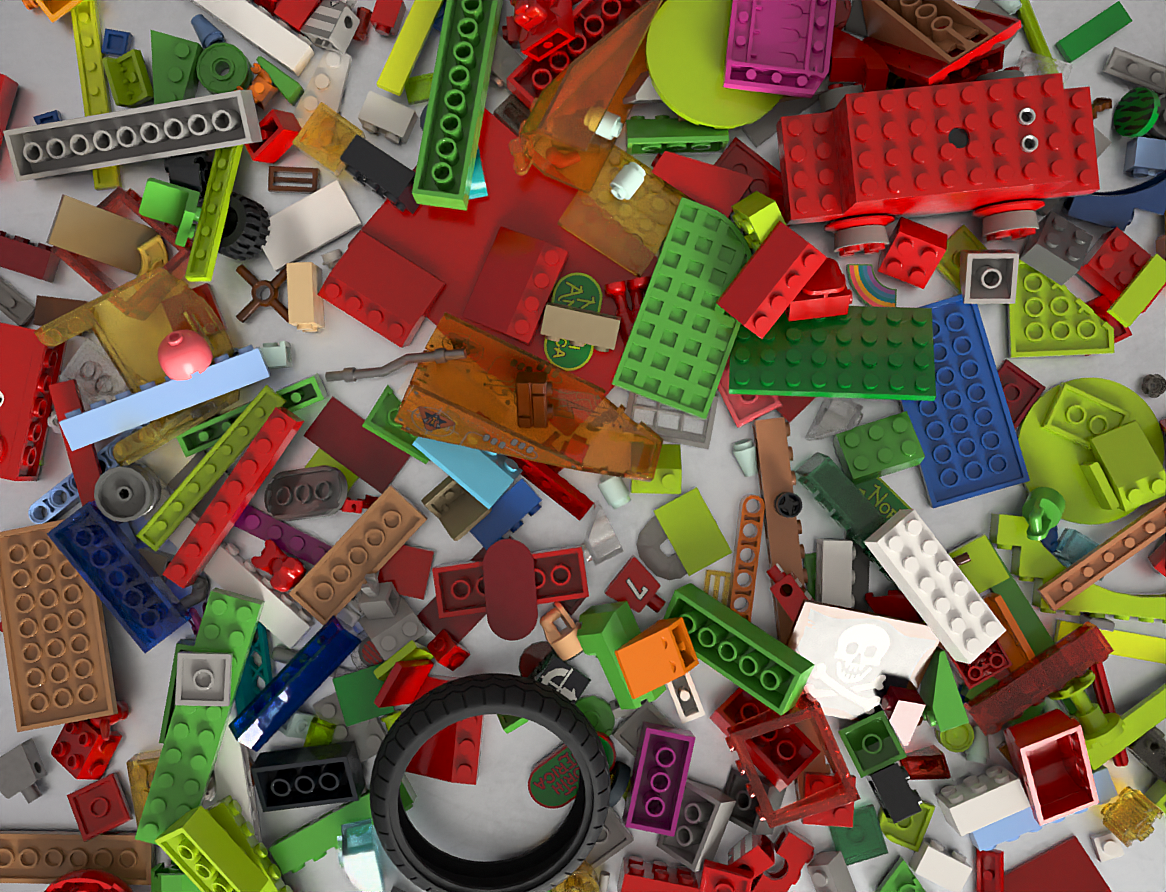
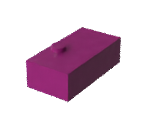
[622,721,696,837]

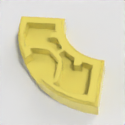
[131,234,168,303]

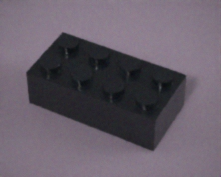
[250,741,366,812]

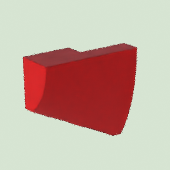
[865,590,924,622]

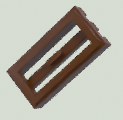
[268,166,320,194]

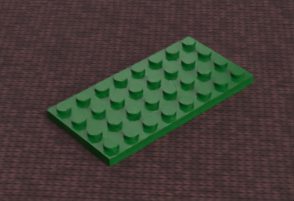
[729,306,936,401]

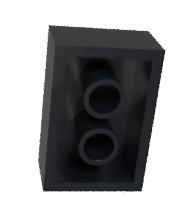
[340,134,420,214]

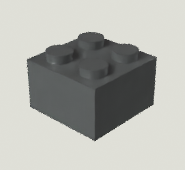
[1020,210,1093,286]

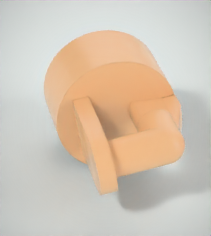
[540,601,584,661]

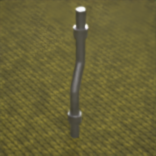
[325,348,467,382]

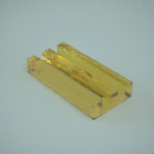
[703,569,731,606]

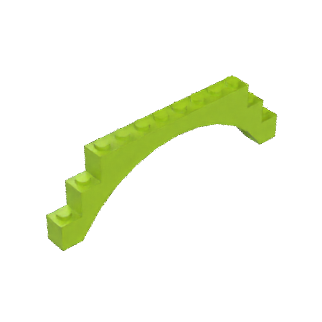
[989,513,1166,624]

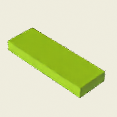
[1107,253,1166,327]

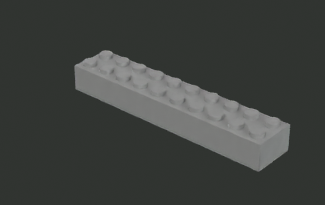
[3,90,263,182]

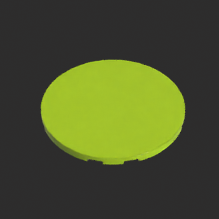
[645,0,783,129]
[1017,378,1164,525]

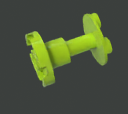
[1045,668,1125,750]

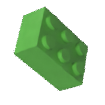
[832,411,925,487]

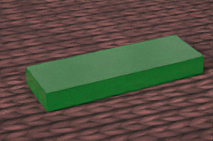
[1055,1,1132,64]

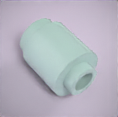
[584,107,623,140]
[610,162,646,200]
[598,471,631,510]

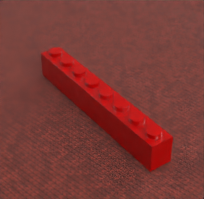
[162,407,304,589]

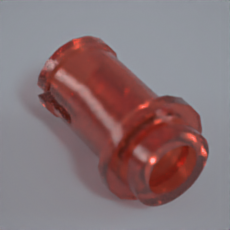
[352,7,372,42]

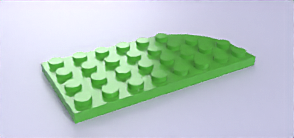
[611,197,752,420]

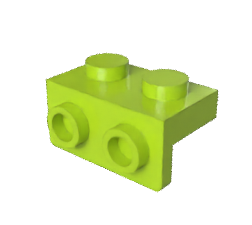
[102,49,154,108]

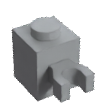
[358,573,401,620]

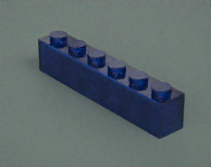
[228,615,362,752]

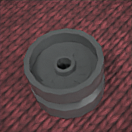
[94,463,162,522]

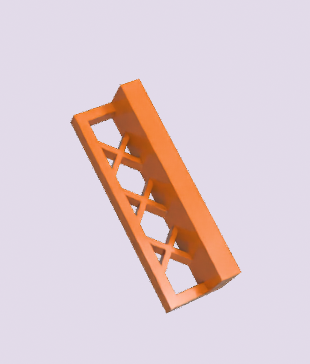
[981,592,1050,690]

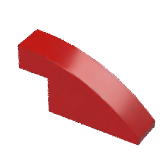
[827,28,889,92]

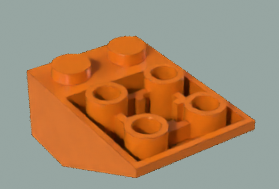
[614,617,699,699]

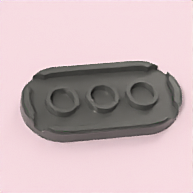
[264,465,348,521]

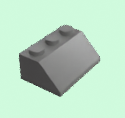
[656,779,736,872]

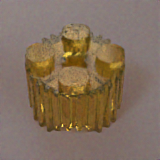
[1101,786,1164,847]

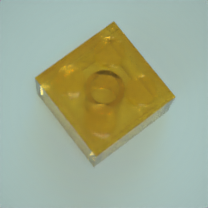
[292,102,366,178]

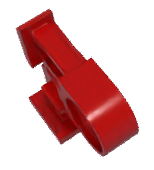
[340,495,379,513]

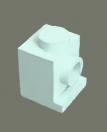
[260,341,292,369]

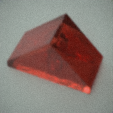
[900,745,951,780]

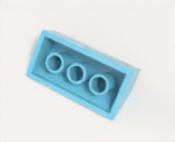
[412,407,523,509]

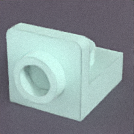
[272,702,315,739]

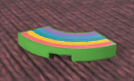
[846,264,897,307]

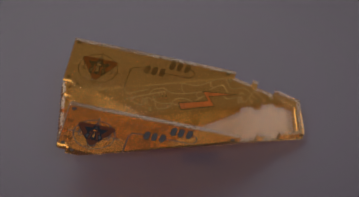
[394,312,664,482]

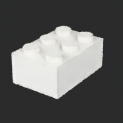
[935,766,1031,837]

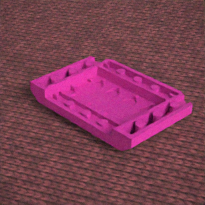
[723,0,836,99]

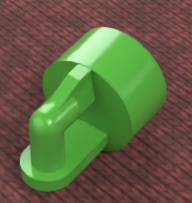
[1022,487,1066,541]

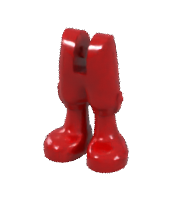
[604,276,650,345]

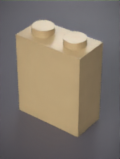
[286,262,325,333]

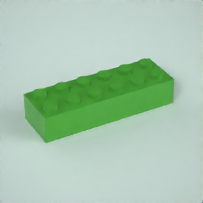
[663,583,815,716]

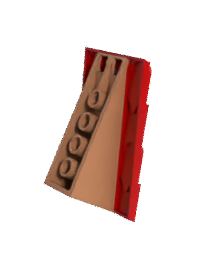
[861,0,1021,86]

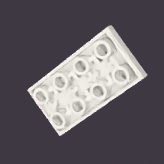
[261,180,362,272]

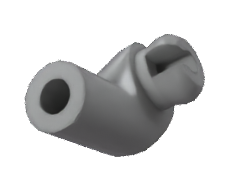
[180,576,209,610]

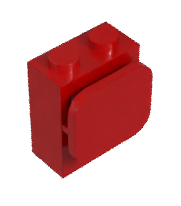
[785,258,853,321]

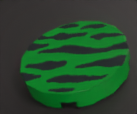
[1114,87,1160,138]

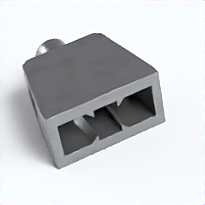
[0,738,46,804]

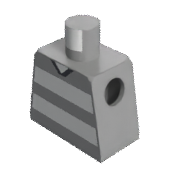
[300,0,360,54]

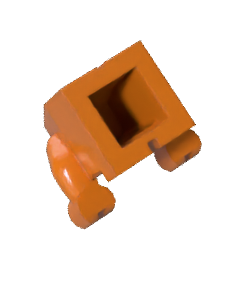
[234,63,279,110]

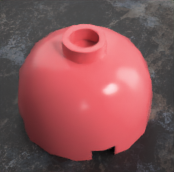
[157,329,213,380]

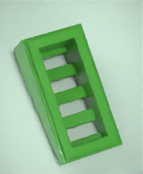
[256,56,304,106]

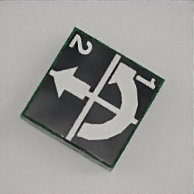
[533,653,591,704]

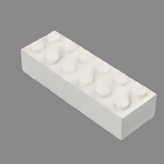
[864,509,1006,664]

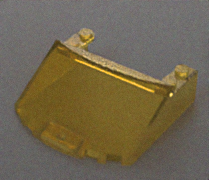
[34,267,240,466]

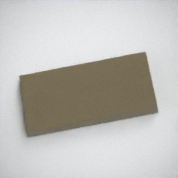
[46,194,162,275]

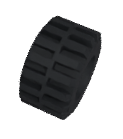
[218,192,270,261]

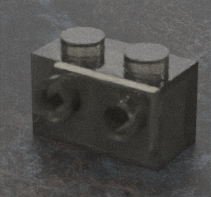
[1126,726,1166,783]

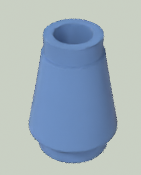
[191,14,225,49]

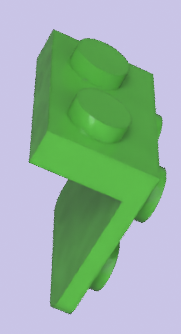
[139,178,202,247]

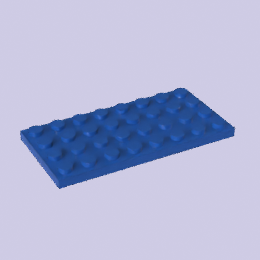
[899,294,1030,508]

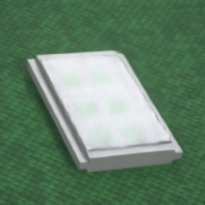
[622,391,719,449]

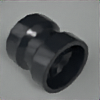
[774,492,802,518]

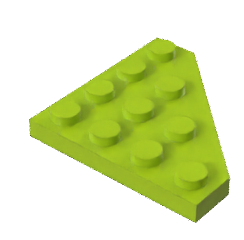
[1007,258,1115,358]

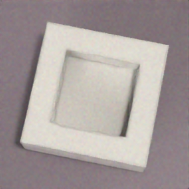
[1090,829,1124,862]

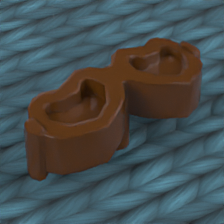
[1091,97,1112,119]

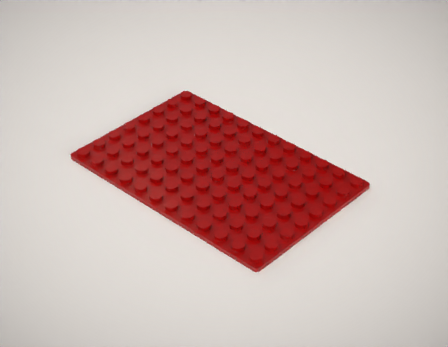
[348,108,658,438]

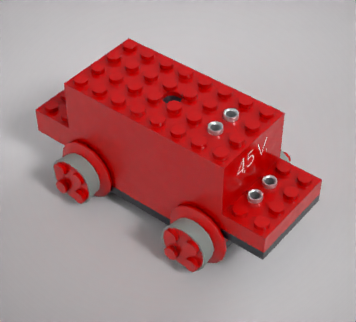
[776,66,1100,257]

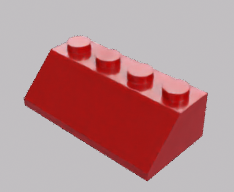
[716,221,827,339]
[710,687,821,792]

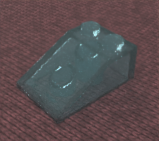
[337,818,386,892]

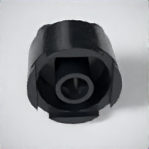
[164,151,212,202]

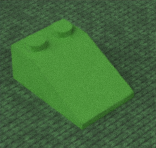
[919,647,969,732]

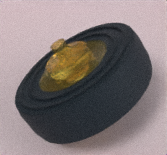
[609,761,631,807]

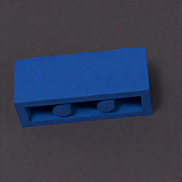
[469,478,543,550]

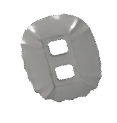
[636,515,717,580]

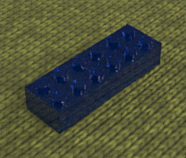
[47,501,193,654]

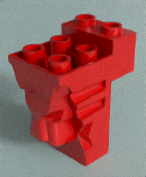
[510,0,581,62]

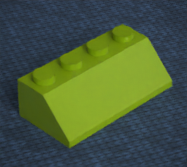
[154,805,269,892]

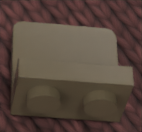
[421,476,492,541]

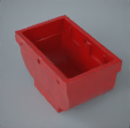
[1003,709,1099,826]

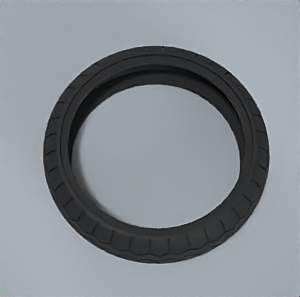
[370,673,611,892]

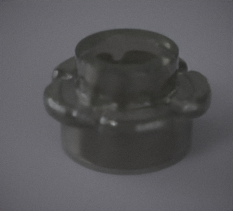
[1141,374,1166,398]

